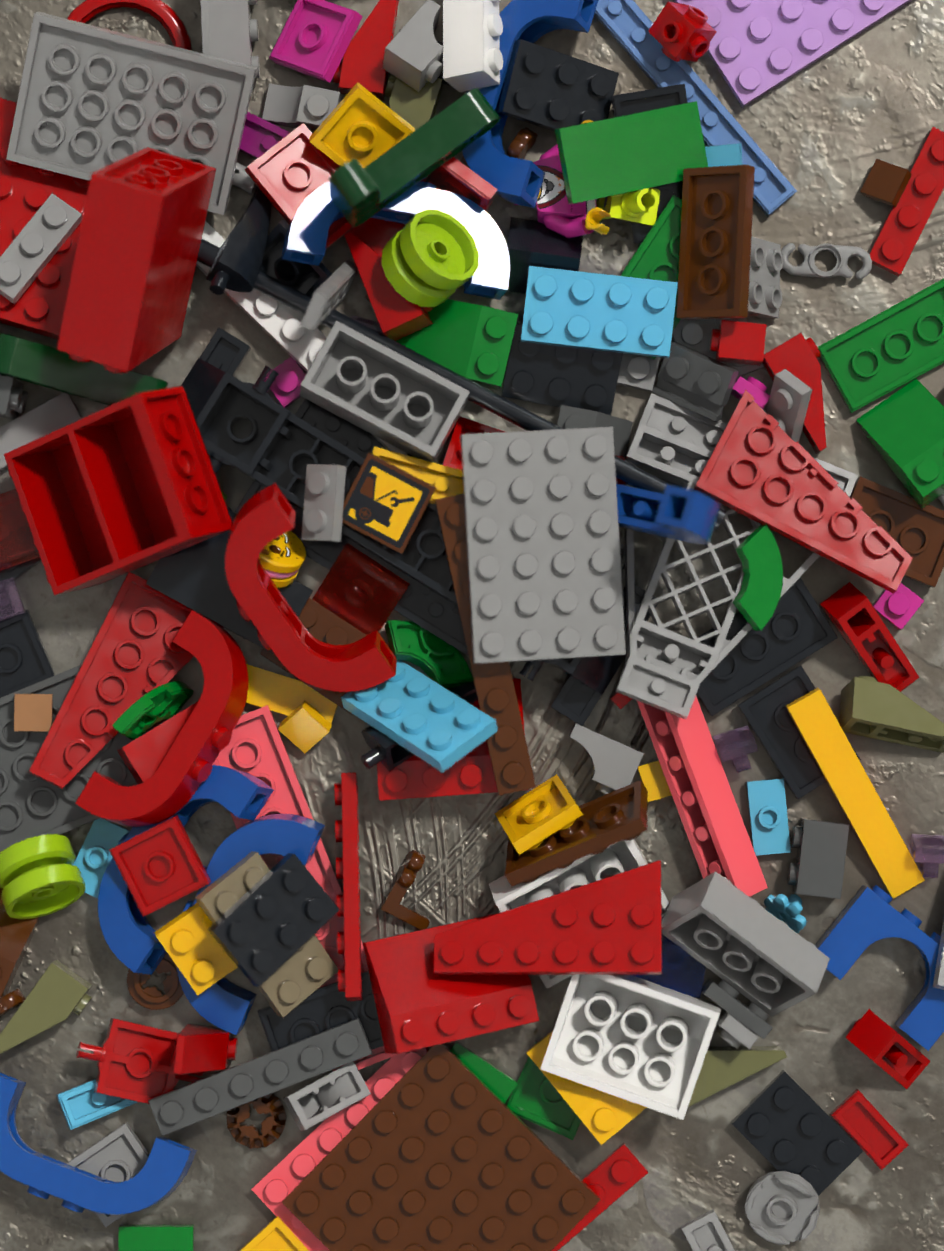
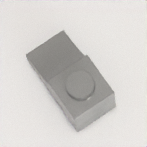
[383,0,444,92]
[262,83,342,132]
[569,723,644,794]
[283,1061,371,1132]

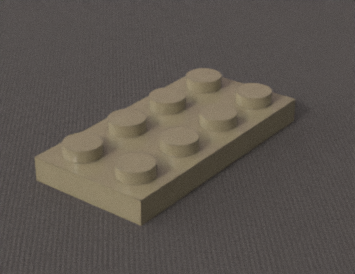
[195,851,338,1018]

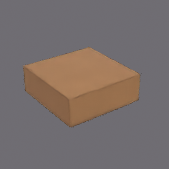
[14,694,53,732]

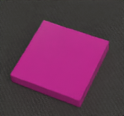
[269,0,363,83]

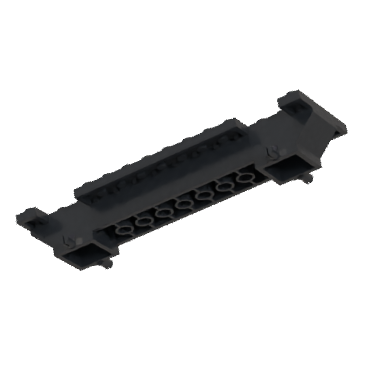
[181,327,658,726]

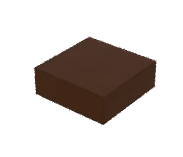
[860,159,912,207]

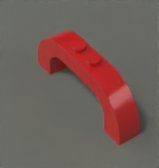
[225,483,397,692]
[75,610,248,827]

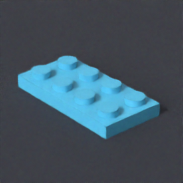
[521,266,678,358]
[341,660,498,772]

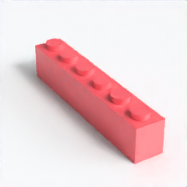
[636,696,768,897]

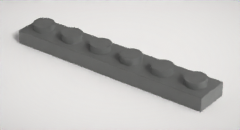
[148,1017,373,1136]

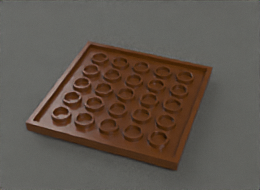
[282,1043,601,1251]

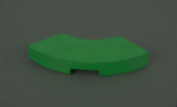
[733,524,783,631]
[384,620,474,689]
[112,681,194,740]

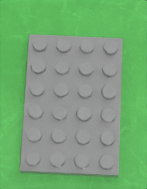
[6,11,257,215]
[460,427,626,663]

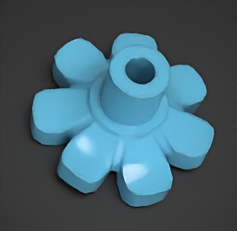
[764,894,807,934]

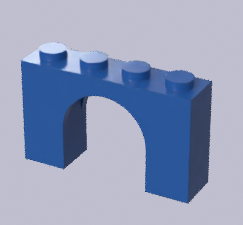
[815,885,944,1051]

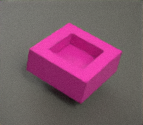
[264,357,306,408]
[731,376,770,409]
[873,583,924,630]

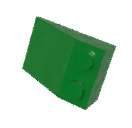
[396,299,518,390]
[856,379,944,509]

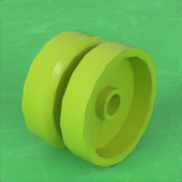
[382,209,479,307]
[0,834,86,920]

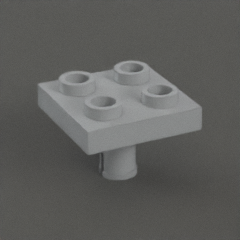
[748,236,783,319]

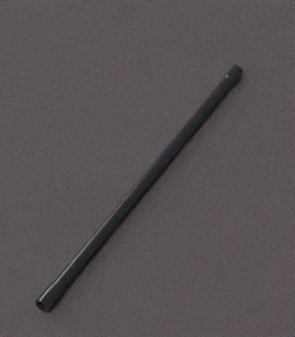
[197,239,726,531]

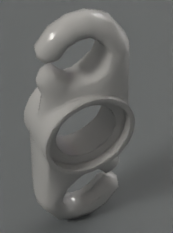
[781,243,872,279]

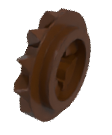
[127,953,184,1010]
[226,1093,286,1149]

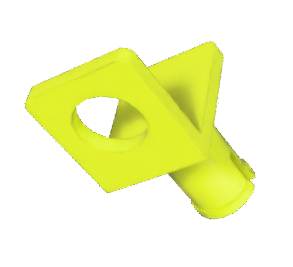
[596,187,660,226]

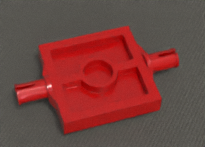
[76,1018,203,1104]

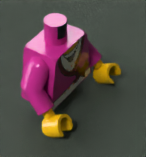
[514,120,611,238]

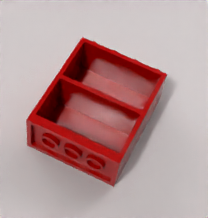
[57,147,217,374]
[4,386,232,596]

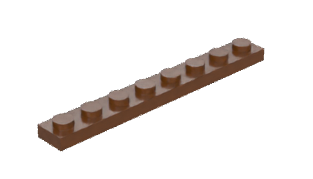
[435,494,536,795]

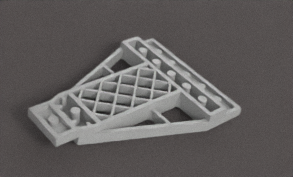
[615,393,858,720]

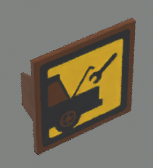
[342,453,436,554]

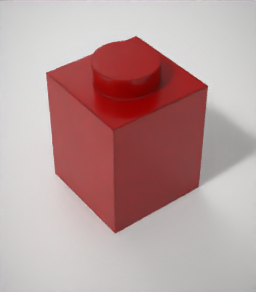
[710,320,767,366]

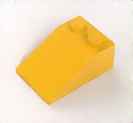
[526,1029,647,1145]

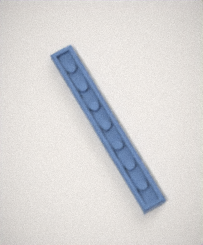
[594,0,797,217]

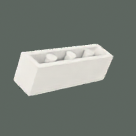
[443,0,503,92]

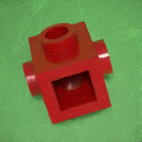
[648,1,717,62]

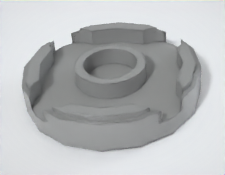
[745,1171,820,1245]

